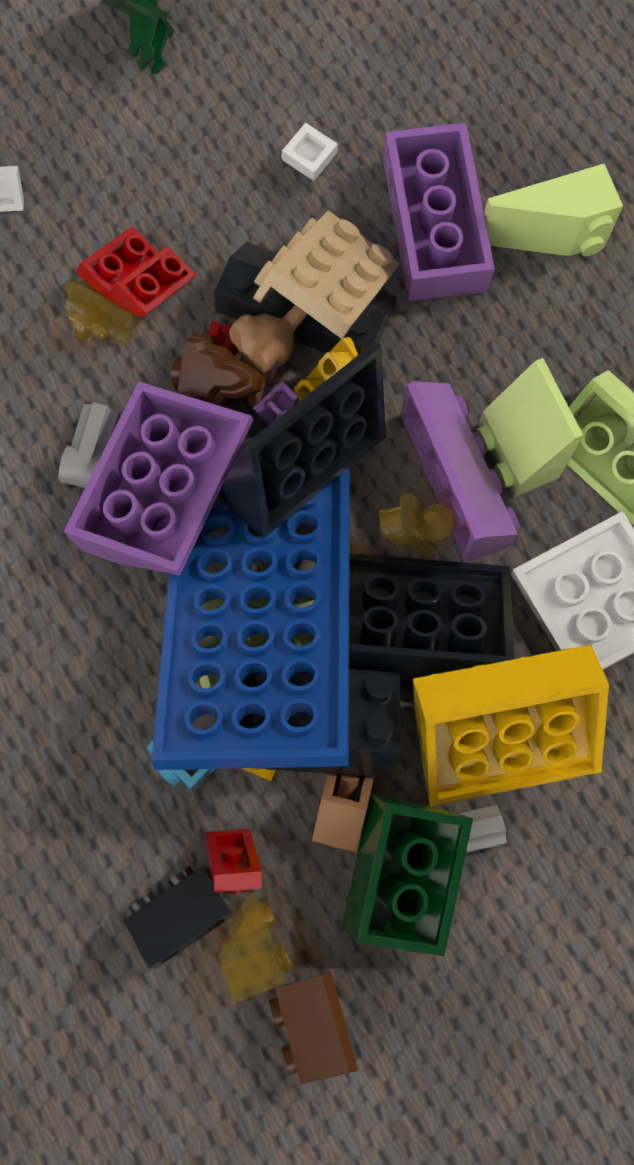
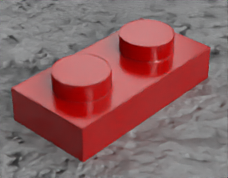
[205,828,262,894]

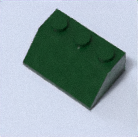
[342,793,473,956]

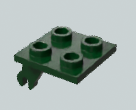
[103,0,175,74]

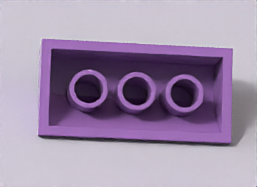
[400,381,519,563]

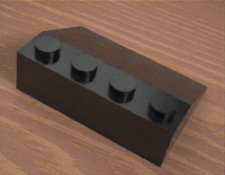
[223,342,386,538]
[349,553,515,690]

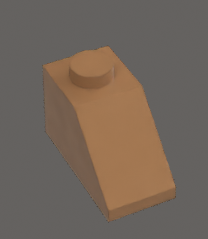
[312,774,374,852]

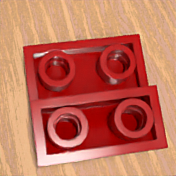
[76,226,196,318]

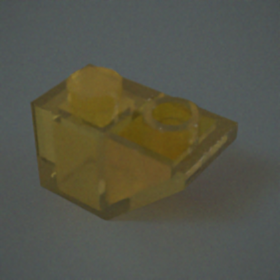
[218,893,293,1003]

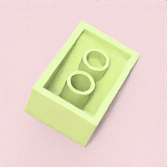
[484,164,623,256]
[476,358,583,497]

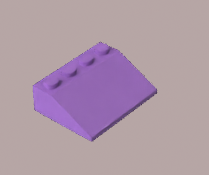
[64,381,253,575]

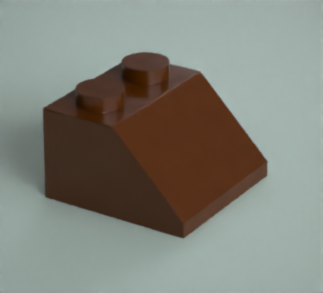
[269,972,358,1084]

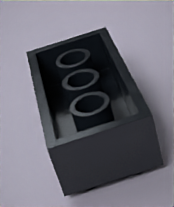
[214,669,402,778]

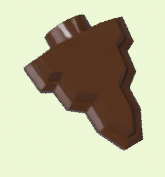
[170,332,263,407]

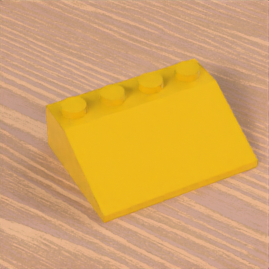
[413,645,609,806]

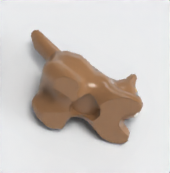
[229,305,307,406]

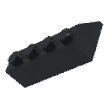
[214,242,397,355]

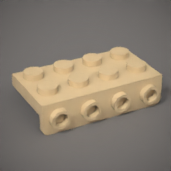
[253,210,400,339]

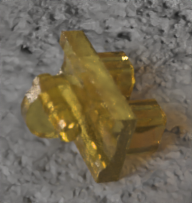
[64,278,138,347]
[379,493,456,558]

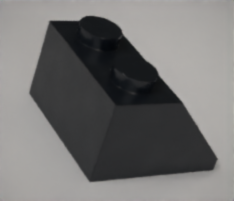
[123,866,234,968]

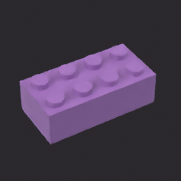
[383,123,495,302]

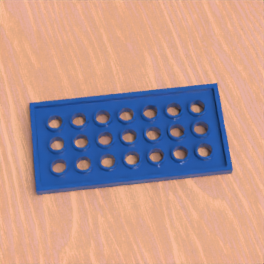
[151,460,350,770]

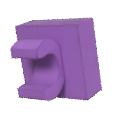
[253,381,299,427]

